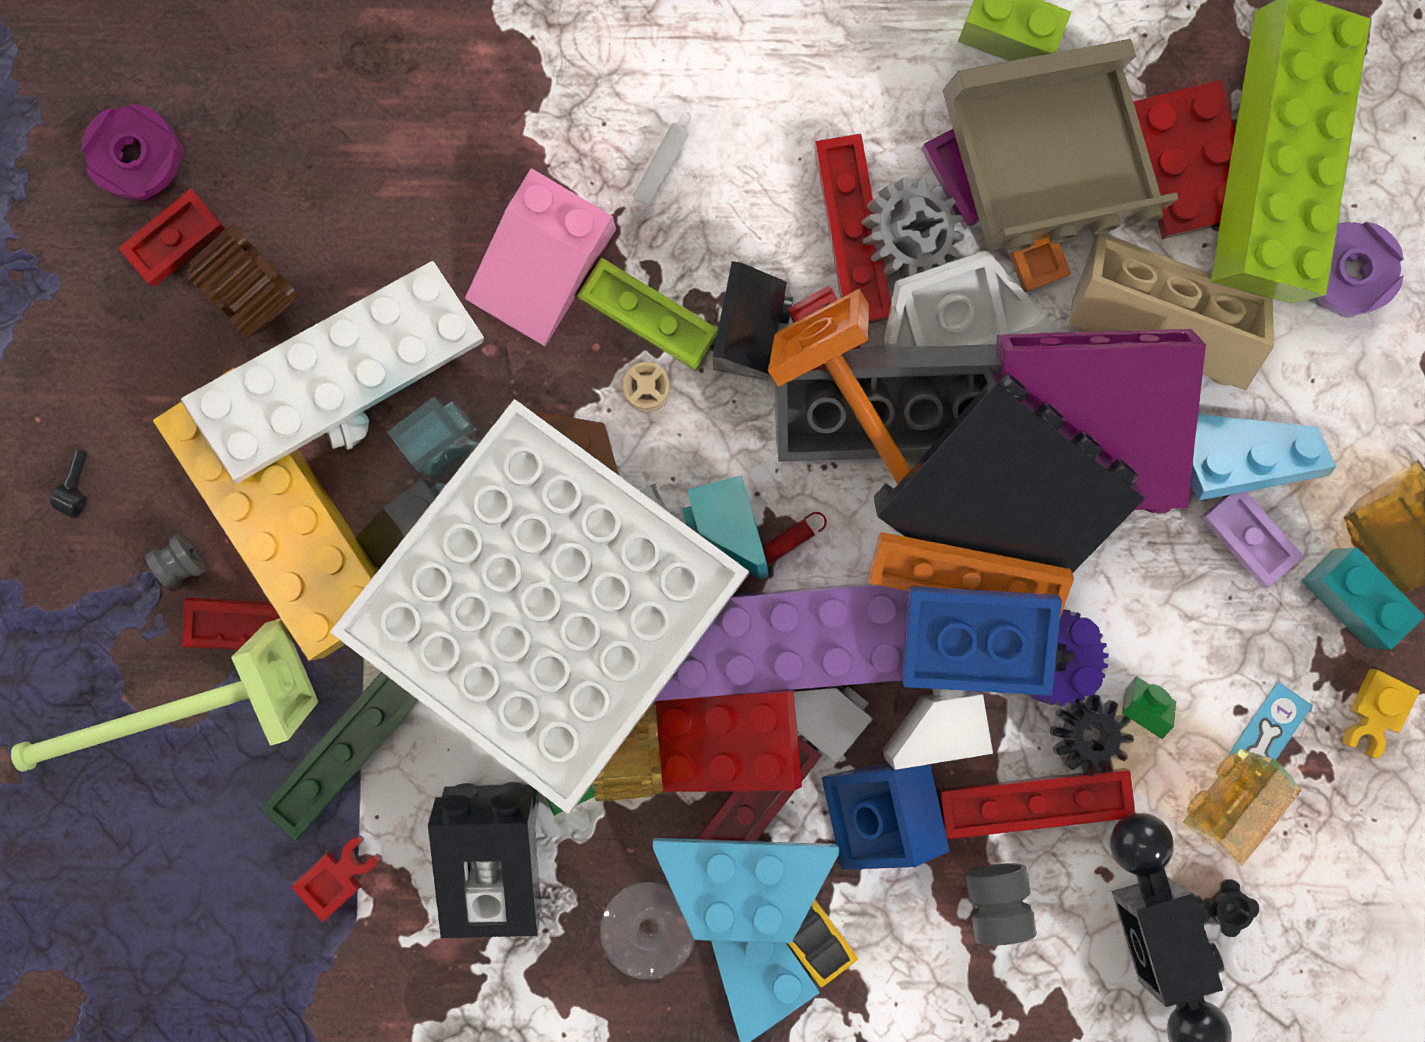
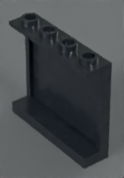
[873,367,1145,574]

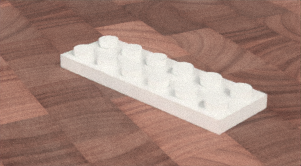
[181,261,484,485]

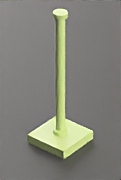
[11,618,319,772]

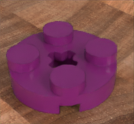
[82,104,183,202]

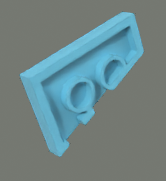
[1191,414,1337,501]
[711,941,820,1042]

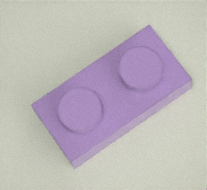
[1200,492,1304,588]

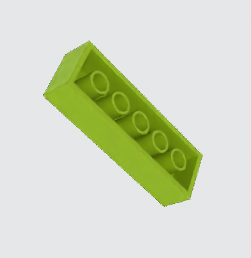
[1211,0,1371,304]

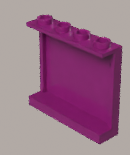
[996,329,1206,513]

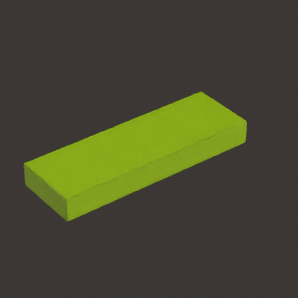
[577,257,718,371]

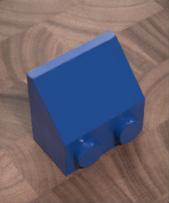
[821,762,950,870]

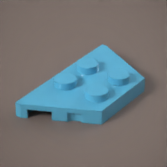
[653,838,839,943]

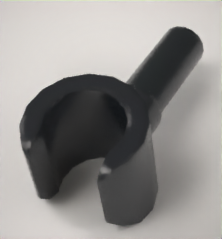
[50,450,87,518]

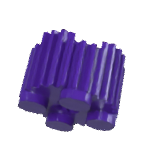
[1024,609,1109,706]

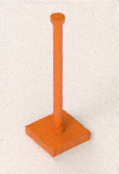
[768,288,911,485]

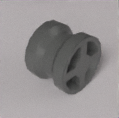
[145,533,207,592]

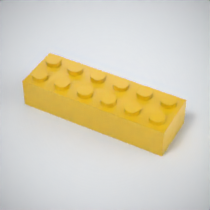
[153,368,378,661]

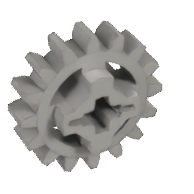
[862,177,964,280]

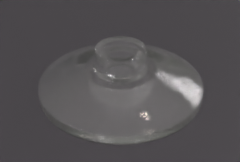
[600,882,695,980]

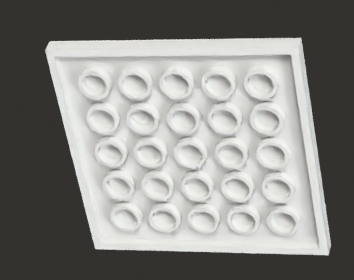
[330,399,749,814]

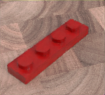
[814,133,891,323]
[938,768,1135,839]

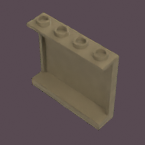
[942,39,1178,253]

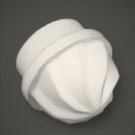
[326,412,369,450]

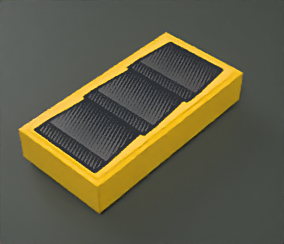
[788,899,859,988]

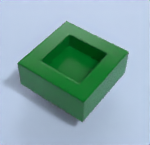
[1122,676,1176,739]

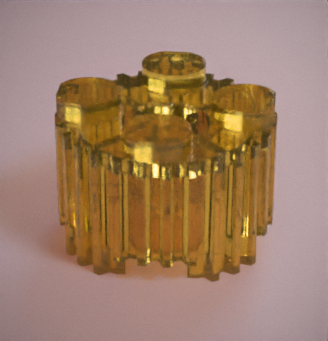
[592,702,663,801]

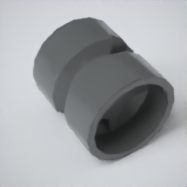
[964,863,1037,946]

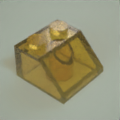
[1343,459,1425,594]

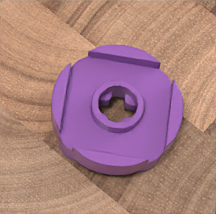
[1315,221,1404,318]

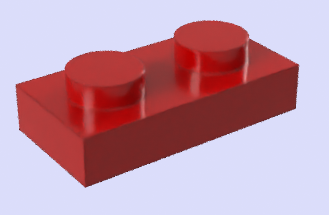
[119,189,226,287]

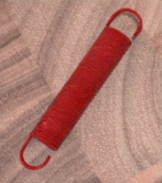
[744,512,827,582]

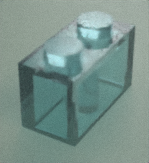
[387,397,478,478]

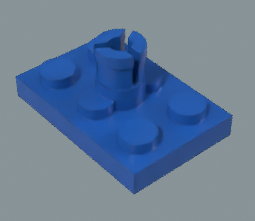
[902,586,1062,696]

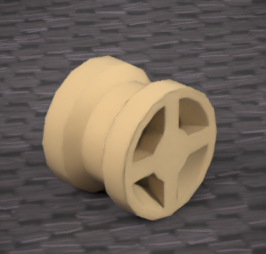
[622,361,671,413]

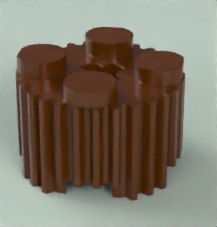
[186,225,300,338]

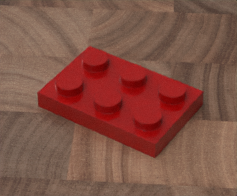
[1133,80,1235,240]
[655,690,802,792]

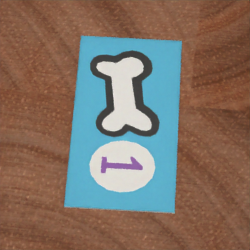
[1228,682,1313,778]

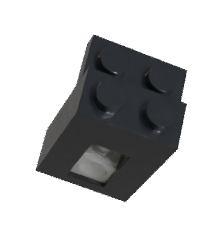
[428,782,542,938]

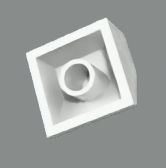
[883,689,993,770]

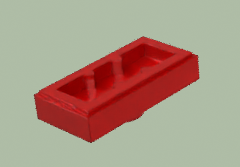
[182,597,281,650]

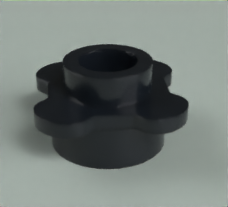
[1203,879,1259,937]

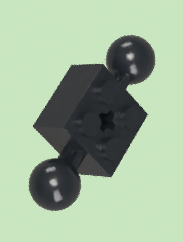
[1110,813,1232,1042]

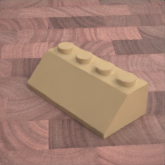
[1069,233,1274,391]

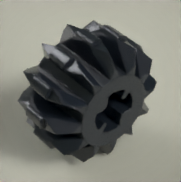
[1050,694,1134,776]

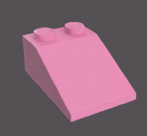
[465,168,616,347]

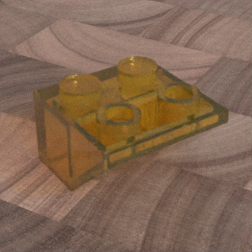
[1183,749,1302,866]

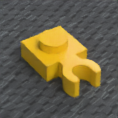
[1343,669,1420,759]

